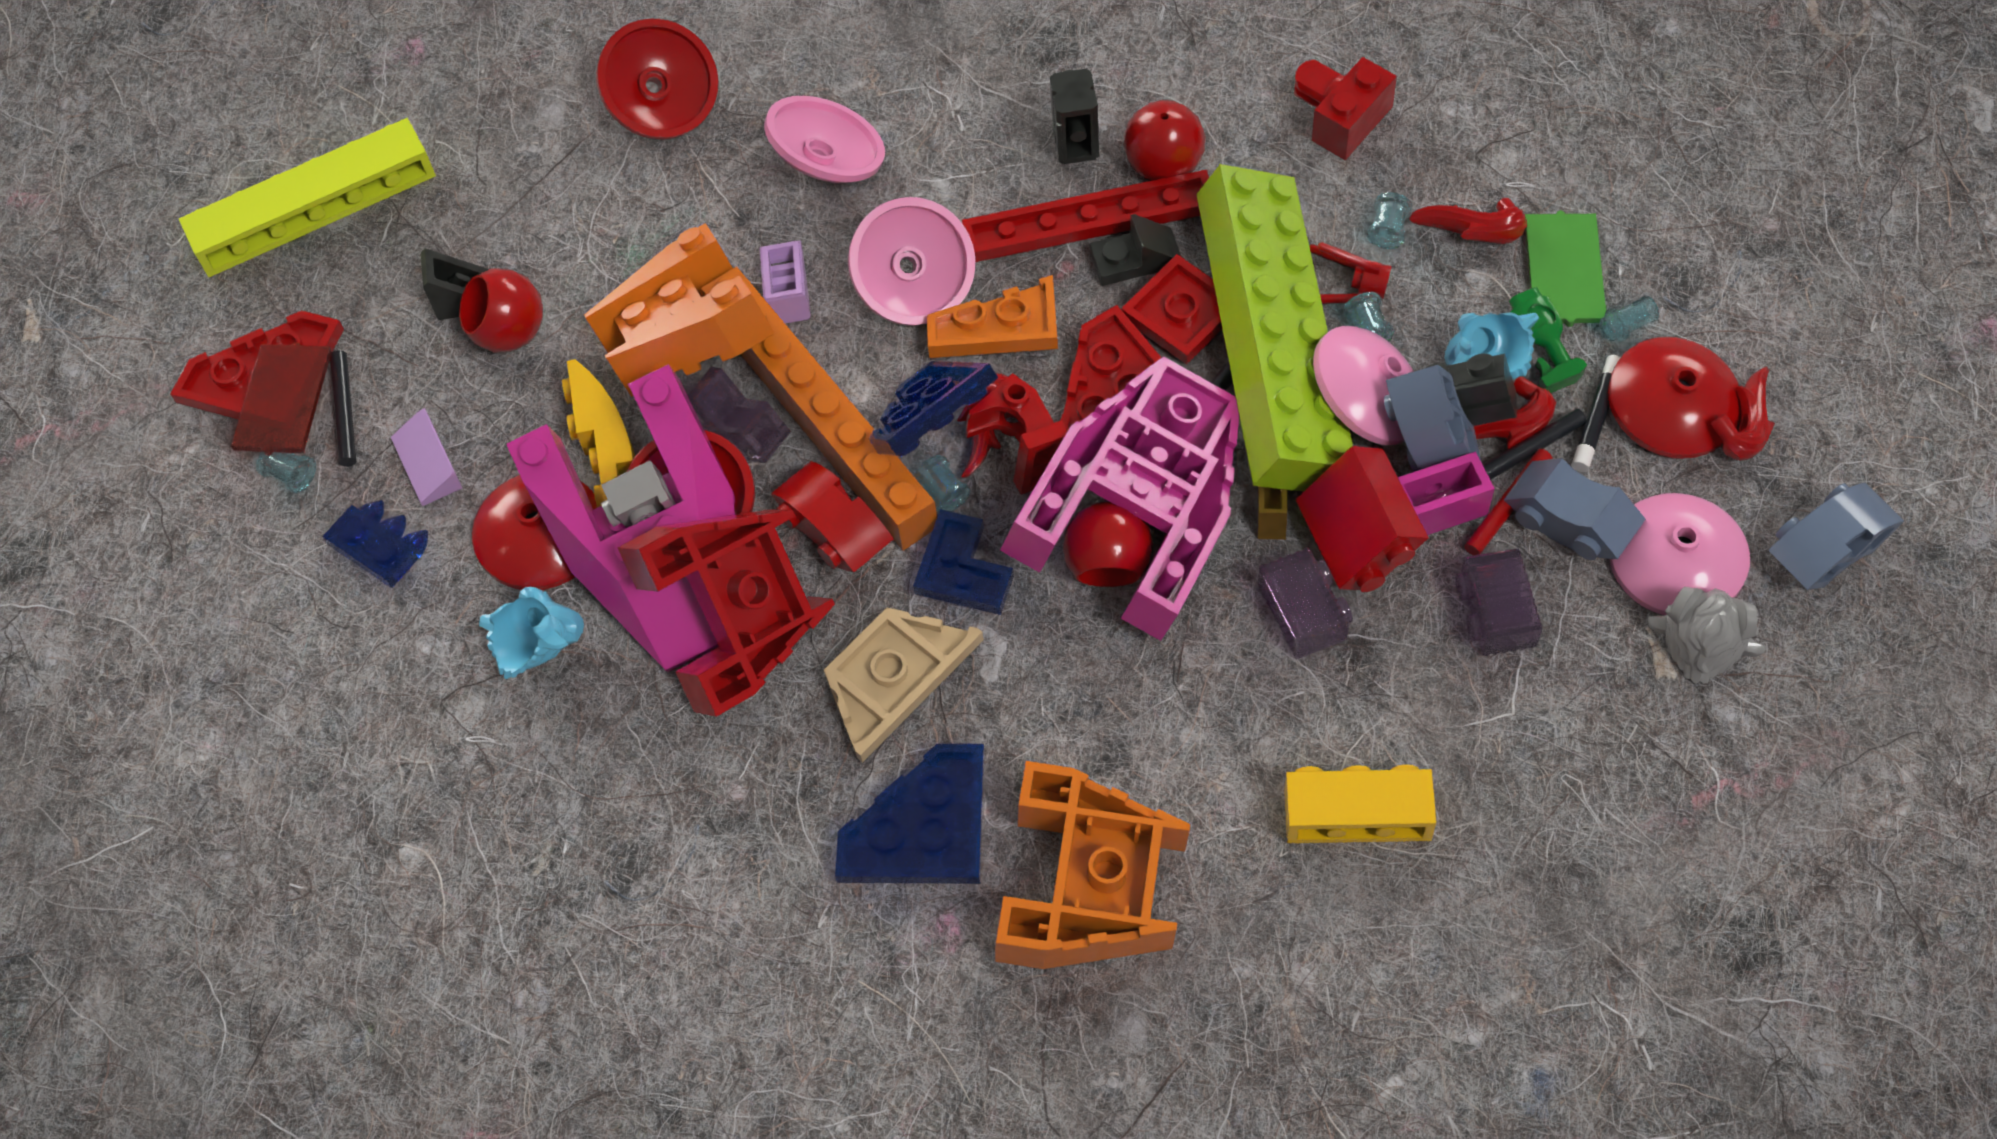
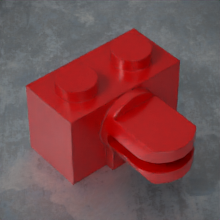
[1294,57,1397,160]

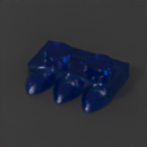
[322,500,428,588]

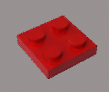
[1121,254,1223,365]

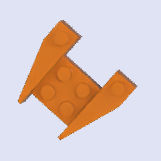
[584,223,775,397]
[995,761,1190,969]

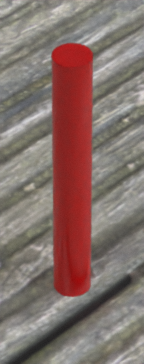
[1464,448,1553,557]

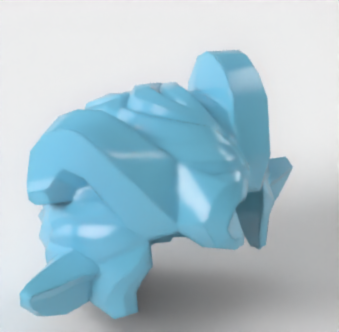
[1444,312,1539,380]
[479,587,584,679]

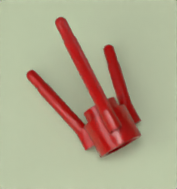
[1309,242,1392,306]

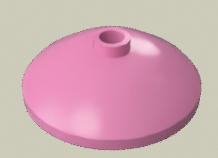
[764,96,885,183]
[848,197,975,326]
[1313,326,1414,445]
[1610,493,1750,615]

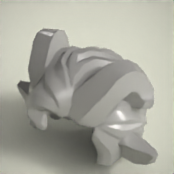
[1648,586,1766,684]

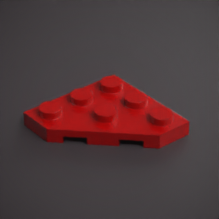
[1061,305,1162,431]
[170,310,344,433]

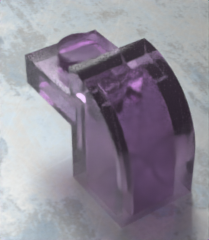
[688,367,791,464]

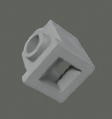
[601,460,676,528]

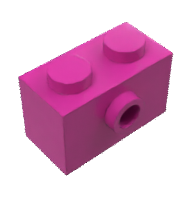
[1398,451,1495,535]

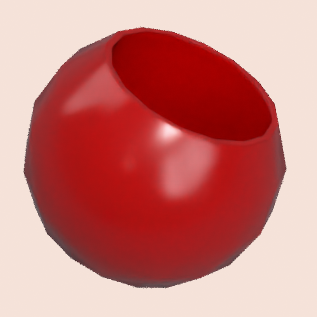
[1123,100,1206,181]
[459,268,543,353]
[1063,502,1153,587]

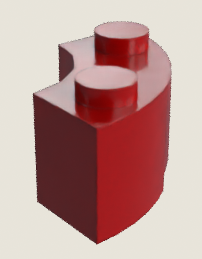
[771,461,894,573]

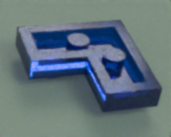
[913,509,1014,615]

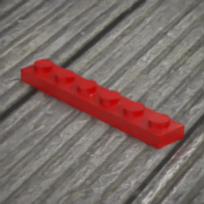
[961,169,1209,262]

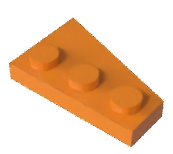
[927,275,1058,358]

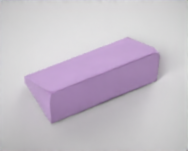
[391,408,462,506]

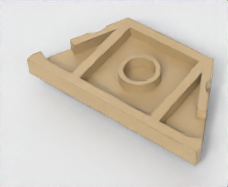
[824,607,984,763]

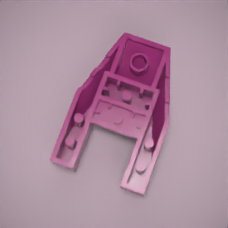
[1000,356,1239,641]
[506,364,735,672]

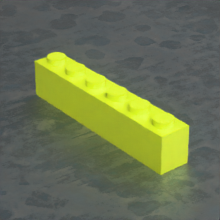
[178,117,436,277]

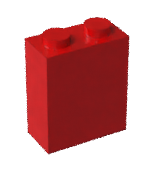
[1296,446,1429,592]

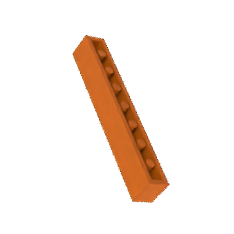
[701,266,939,551]

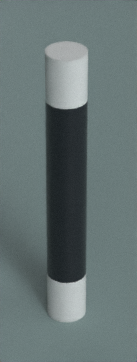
[1571,355,1621,472]

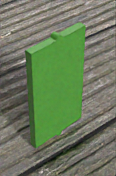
[1525,210,1607,327]

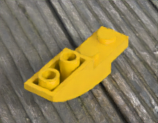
[562,359,635,508]

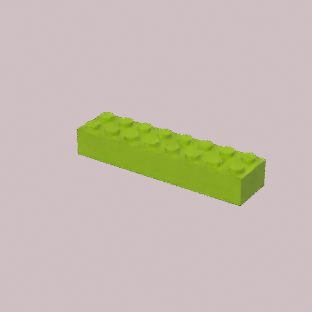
[1196,164,1353,492]

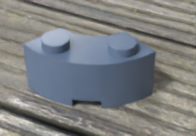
[1384,365,1481,472]
[1504,458,1646,560]
[1769,483,1904,590]

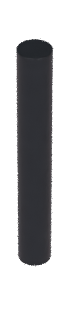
[330,350,357,467]
[1482,408,1587,480]

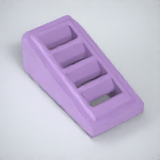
[760,240,811,324]

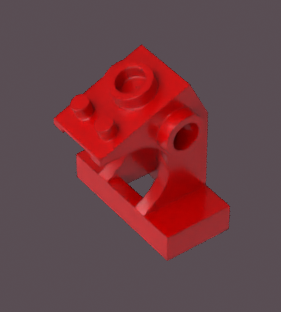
[965,373,1068,495]

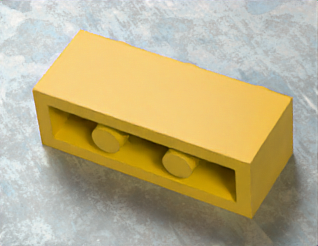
[1284,765,1436,843]

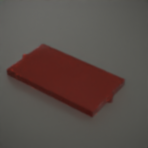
[231,342,332,456]

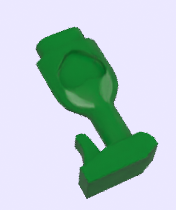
[1509,287,1587,393]

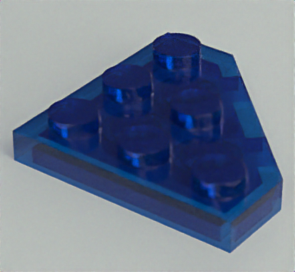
[869,361,998,457]
[835,744,985,884]

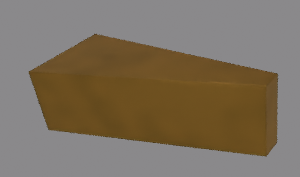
[1258,486,1287,540]

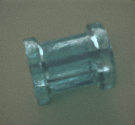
[1367,192,1412,249]
[1343,292,1395,341]
[256,441,316,493]
[914,455,971,514]

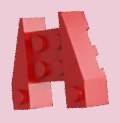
[618,509,835,717]

